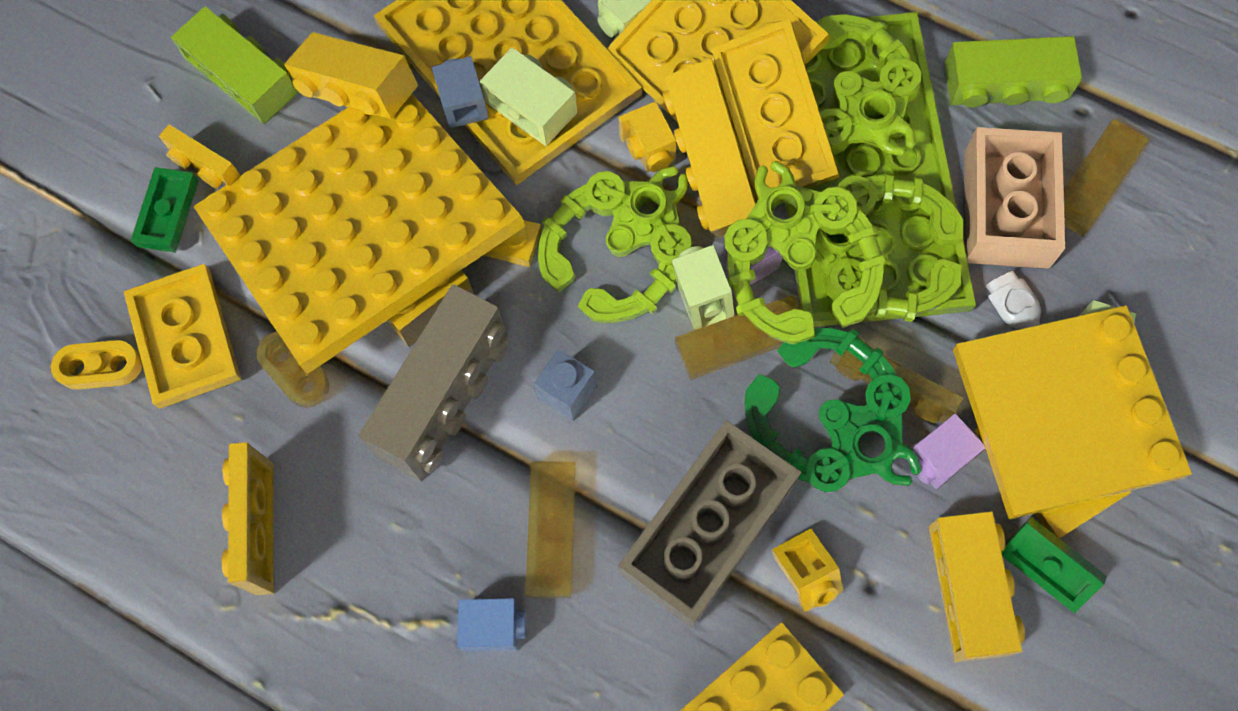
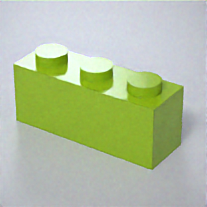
[171,6,297,124]
[944,36,1082,108]

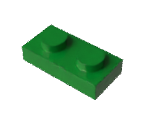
[131,167,199,253]
[1001,516,1107,614]

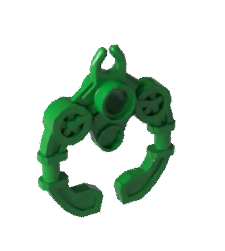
[744,328,922,492]

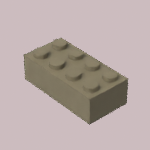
[358,284,509,482]
[618,420,801,629]

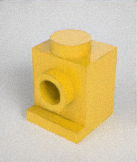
[619,101,677,172]

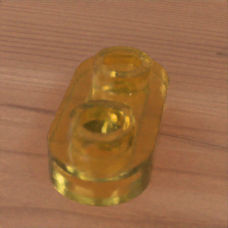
[257,332,330,408]

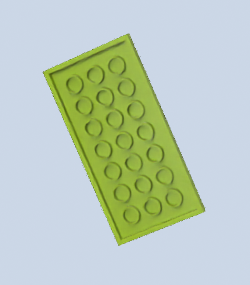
[785,12,976,327]

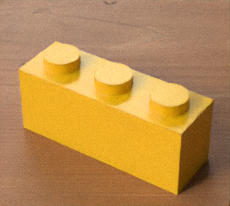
[284,32,418,119]
[928,511,1025,662]

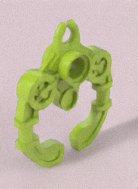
[816,15,922,156]
[724,161,889,345]
[538,166,692,324]
[815,173,964,322]

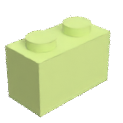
[480,47,577,146]
[672,245,735,334]

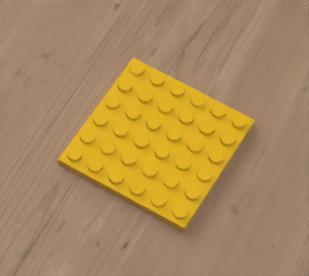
[193,94,526,374]

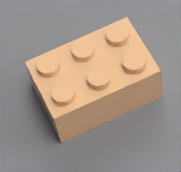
[965,127,1065,269]

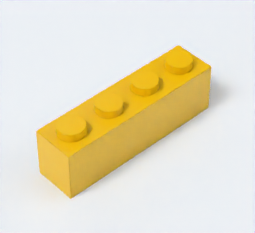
[663,58,757,238]

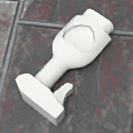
[986,271,1041,330]

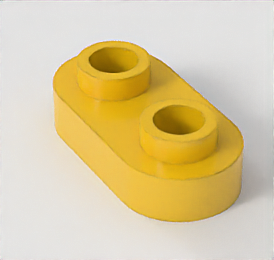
[51,340,142,390]

